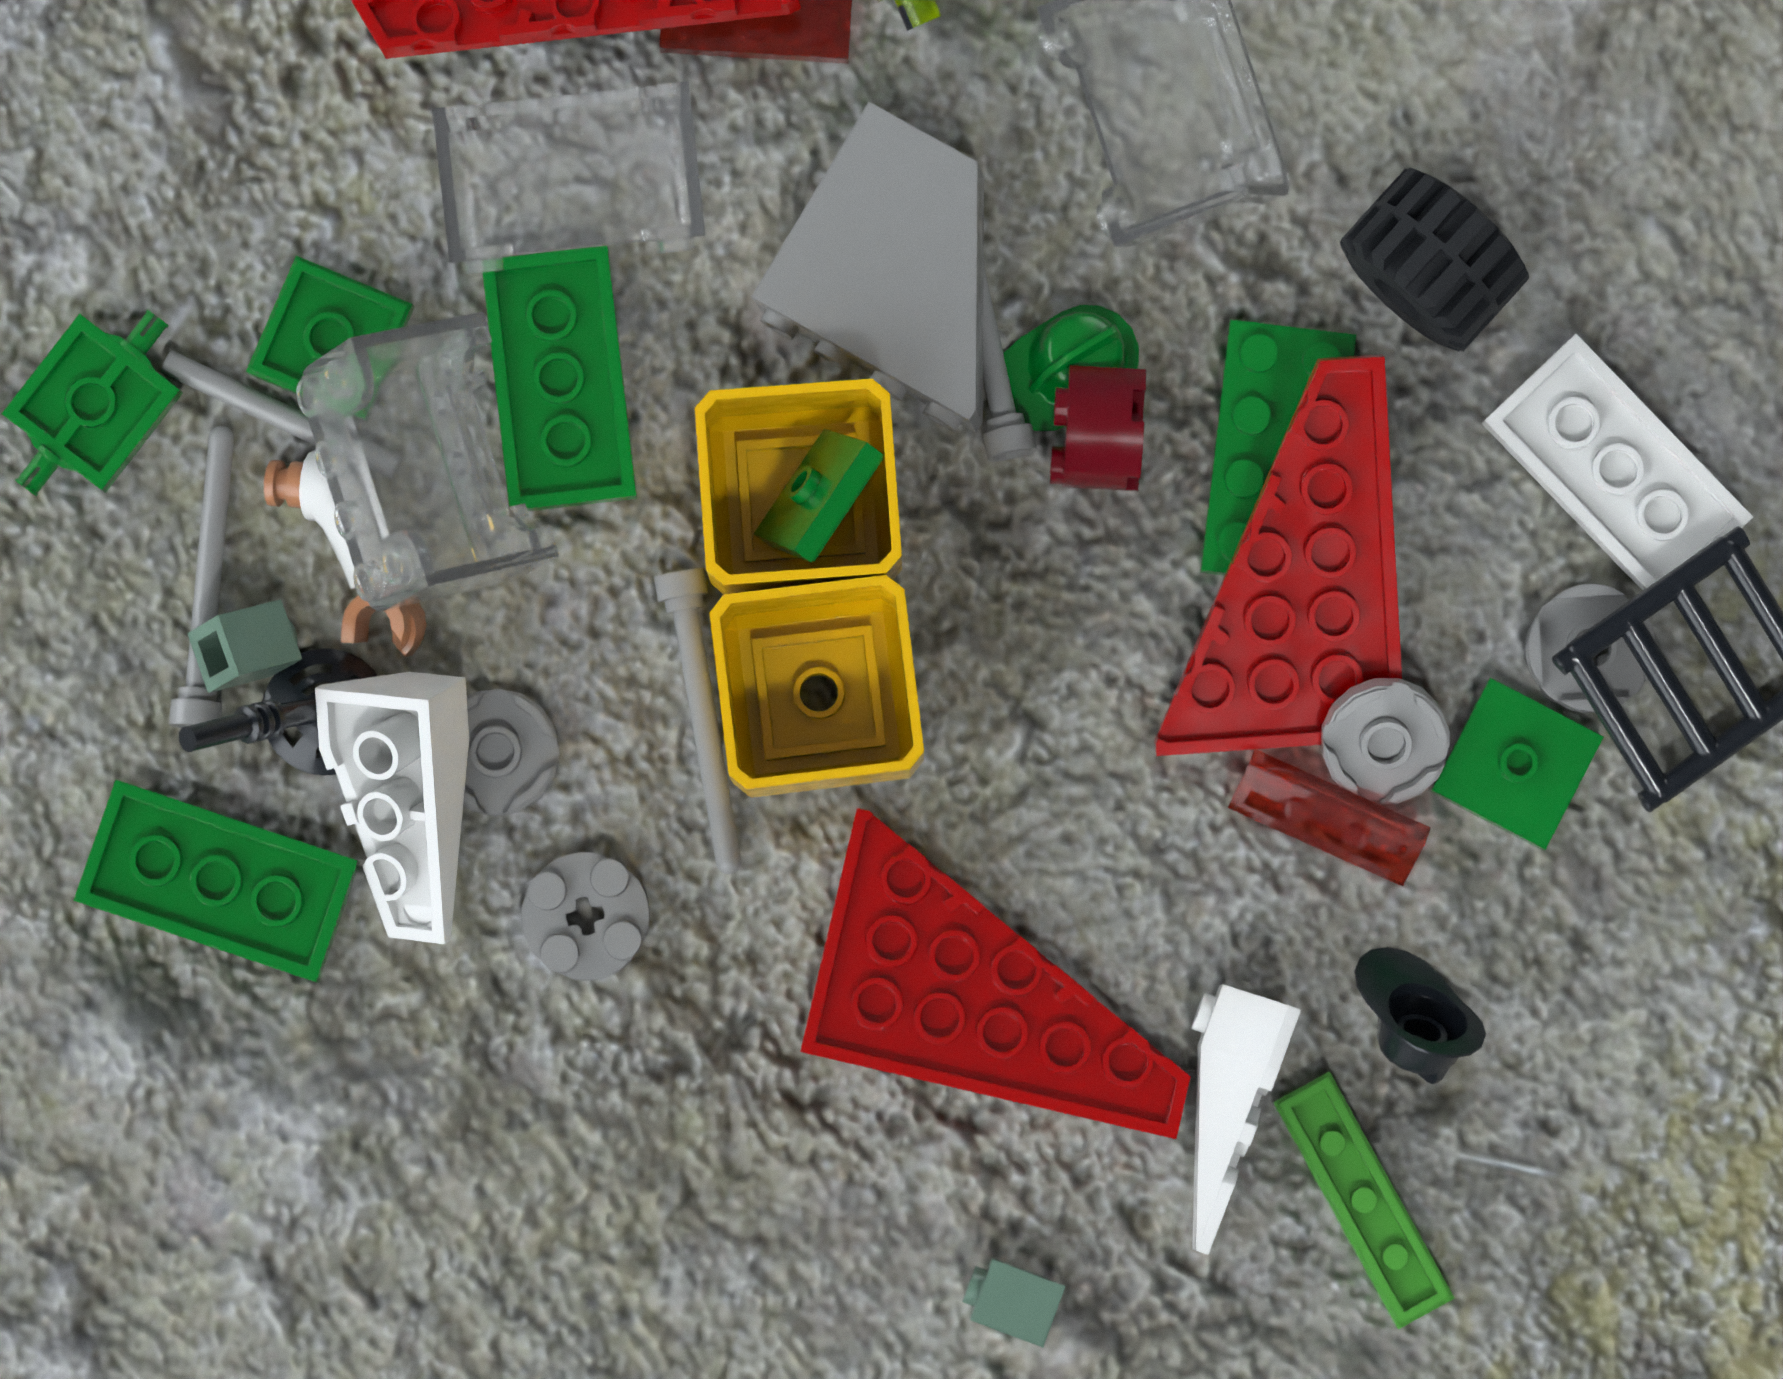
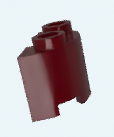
[1050,365,1146,492]

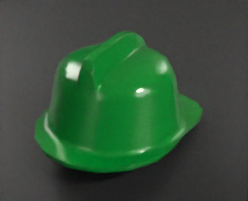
[1004,305,1139,431]

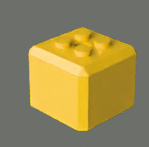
[695,378,902,595]
[709,575,924,798]

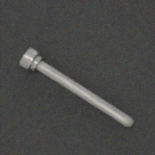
[982,267,1037,462]
[169,426,234,728]
[654,568,741,874]

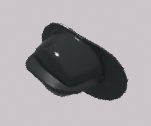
[1354,947,1486,1084]

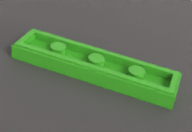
[1272,1072,1455,1329]

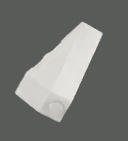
[315,672,469,944]
[1191,984,1301,1255]

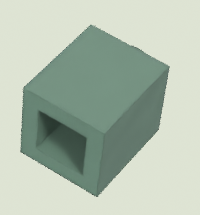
[187,599,302,693]
[962,1257,1066,1348]

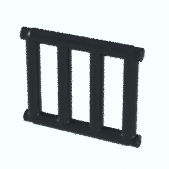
[1552,526,1783,812]

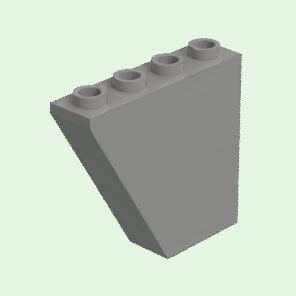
[751,102,984,433]

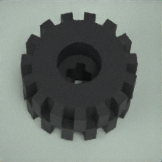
[1340,168,1529,352]

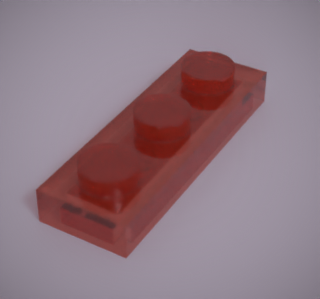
[659,0,852,64]
[1228,749,1431,887]

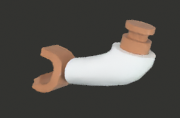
[264,451,427,657]

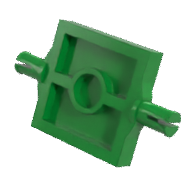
[1,309,183,497]

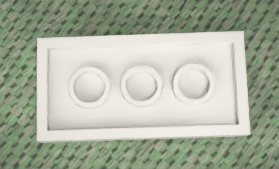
[1482,334,1753,591]

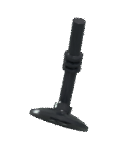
[179,648,378,776]

